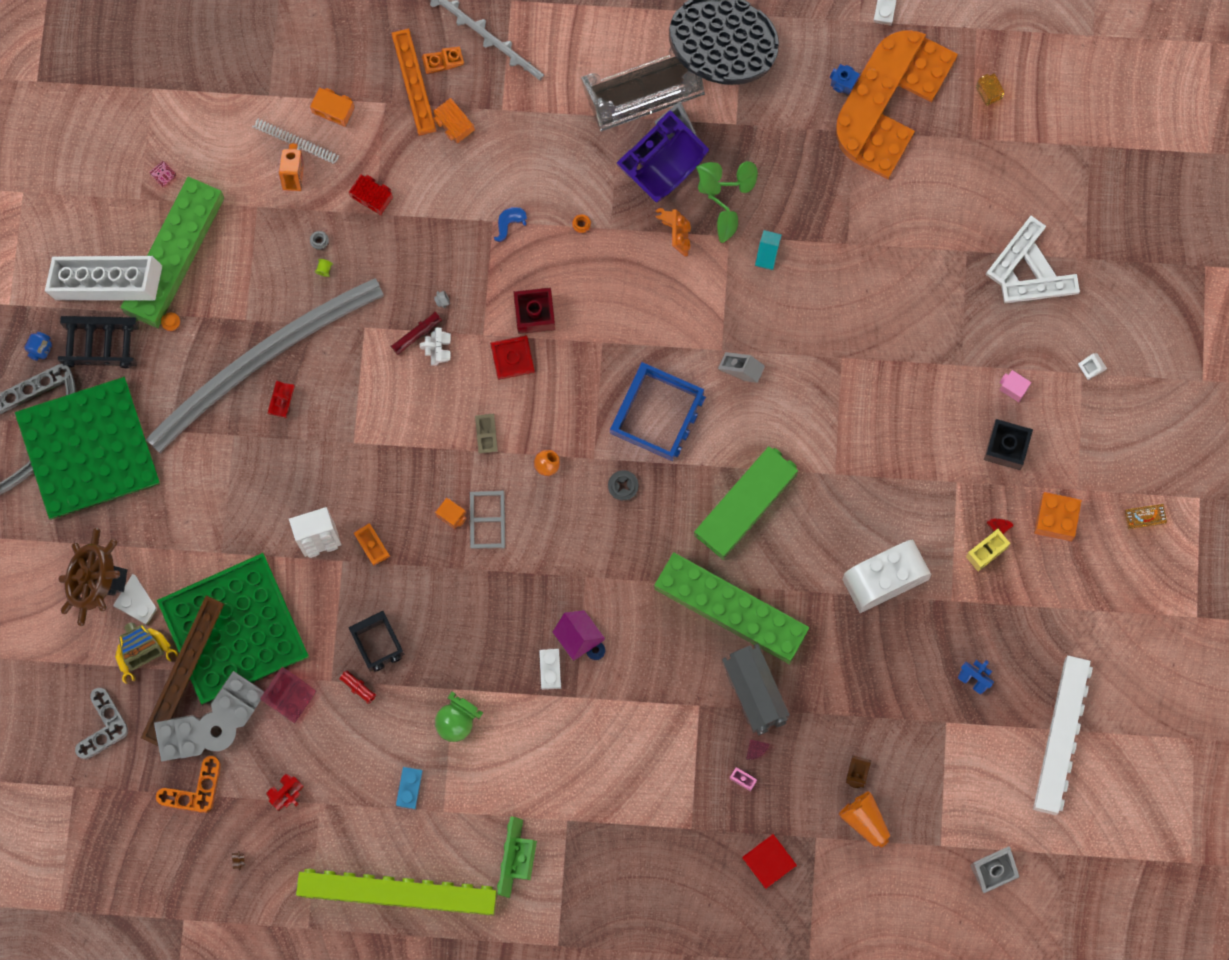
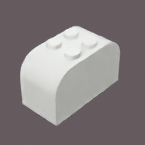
[842,540,931,613]

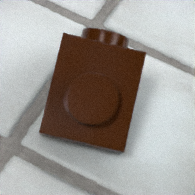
[846,755,871,788]

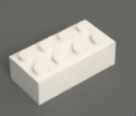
[289,507,341,558]

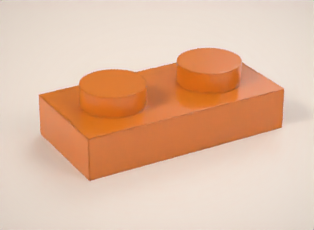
[353,523,390,566]

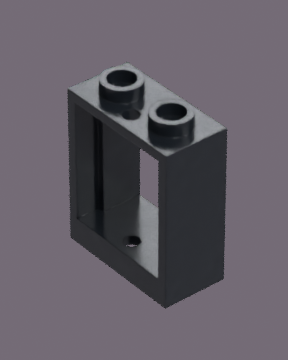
[348,611,405,672]

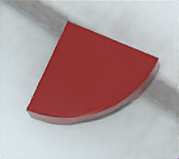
[986,518,1014,534]

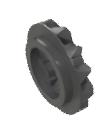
[608,470,639,501]

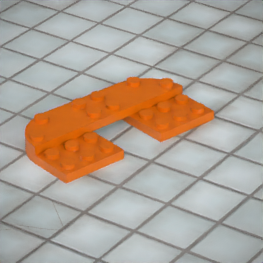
[836,30,958,180]

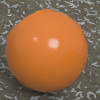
[533,450,560,476]

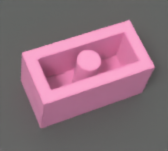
[730,767,757,792]

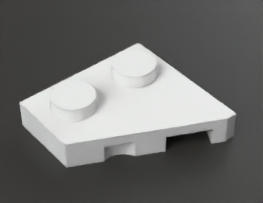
[113,574,157,625]

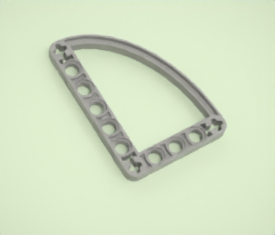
[0,364,76,495]

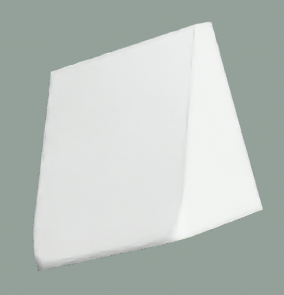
[1078,353,1107,380]

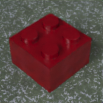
[513,287,556,334]

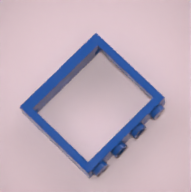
[610,362,706,462]

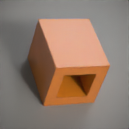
[435,497,466,529]

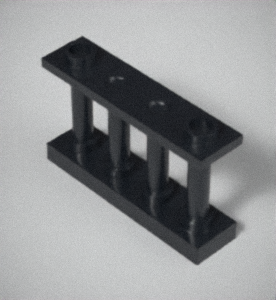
[58,316,139,369]

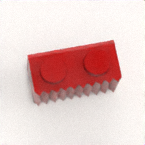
[348,174,393,215]

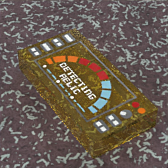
[1125,504,1167,530]

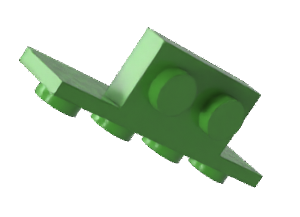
[497,816,537,898]

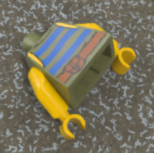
[115,623,178,684]

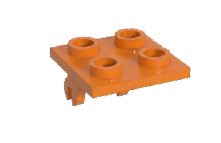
[655,208,691,257]

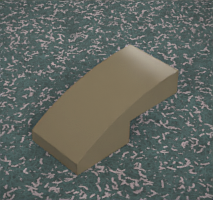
[475,414,498,453]

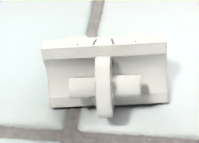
[420,328,451,366]

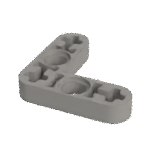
[75,688,128,760]

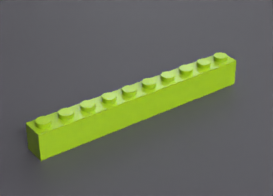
[296,869,497,916]

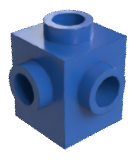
[830,64,860,95]

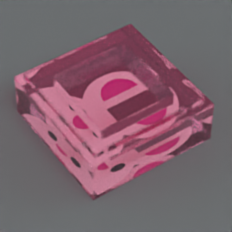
[149,161,176,187]

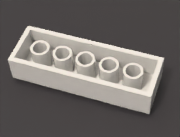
[45,256,163,300]

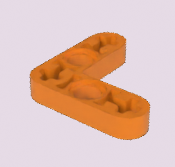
[156,756,221,813]

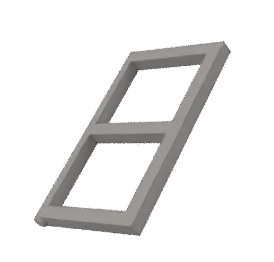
[470,490,505,549]

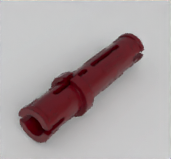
[390,312,442,355]

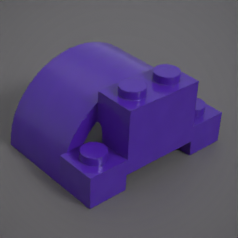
[616,110,709,202]

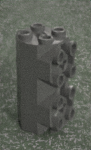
[722,644,790,735]

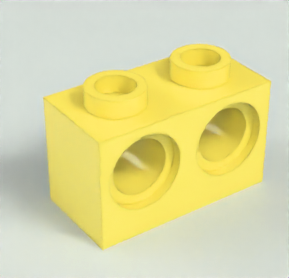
[966,529,1011,572]

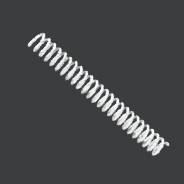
[252,118,339,164]

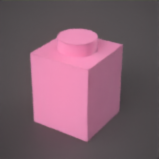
[1000,370,1031,402]

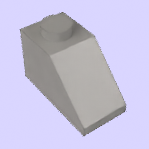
[718,352,765,383]

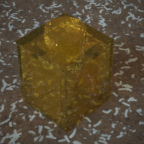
[976,73,1005,106]

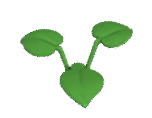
[696,161,758,243]

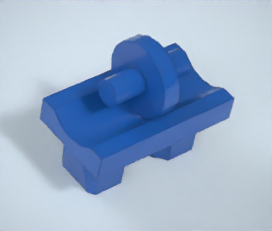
[958,660,994,695]

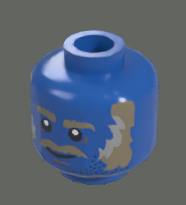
[24,332,53,361]

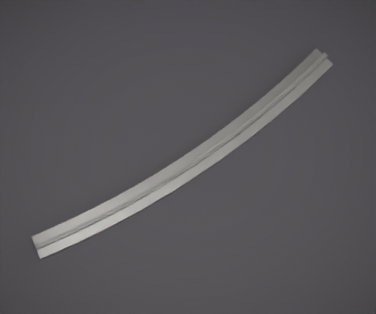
[146,278,384,453]

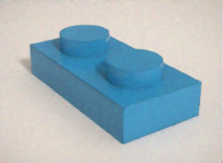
[396,767,423,810]

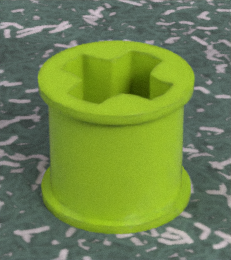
[315,259,333,277]

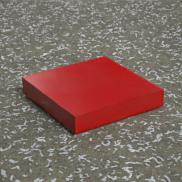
[490,335,535,380]
[742,834,797,890]

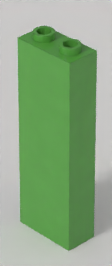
[694,446,798,560]

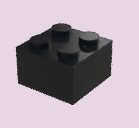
[984,419,1033,471]

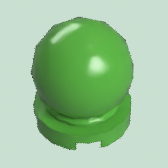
[435,691,483,742]

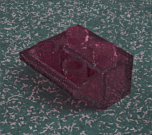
[260,667,317,724]

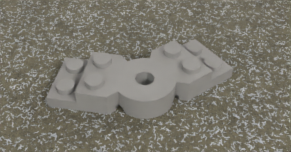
[154,671,266,762]

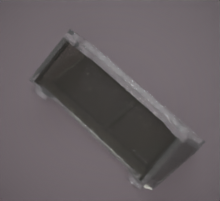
[581,48,705,132]

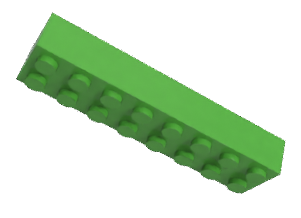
[120,176,225,329]
[654,552,810,665]

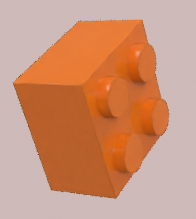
[1034,492,1082,542]

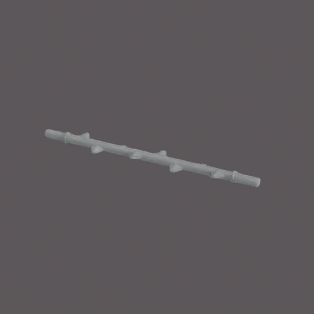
[430,0,544,81]

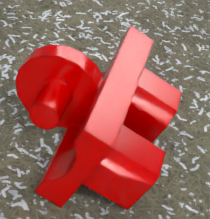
[267,381,295,418]
[266,774,304,811]

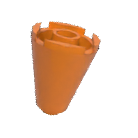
[839,791,890,848]

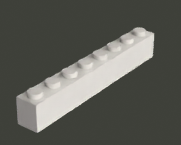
[1033,656,1093,815]

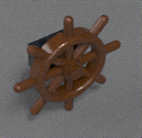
[58,528,128,626]

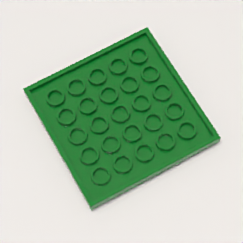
[15,377,160,520]
[157,553,310,706]

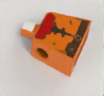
[279,143,304,191]

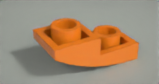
[422,46,464,74]

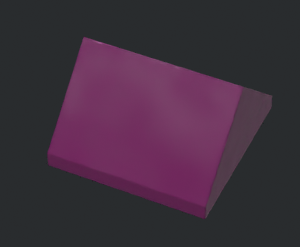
[552,610,605,661]

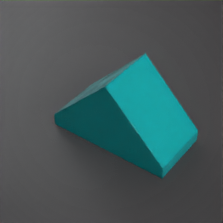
[755,230,782,270]

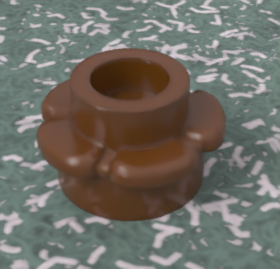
[232,851,245,871]

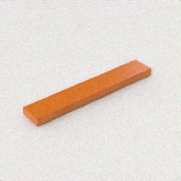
[391,28,436,136]

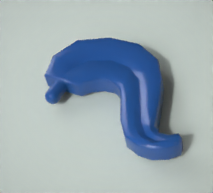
[494,207,527,242]

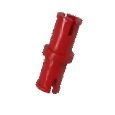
[339,670,376,704]

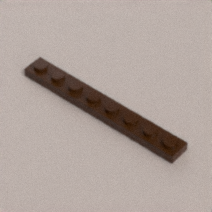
[141,596,224,746]

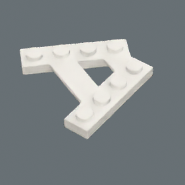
[986,216,1080,304]

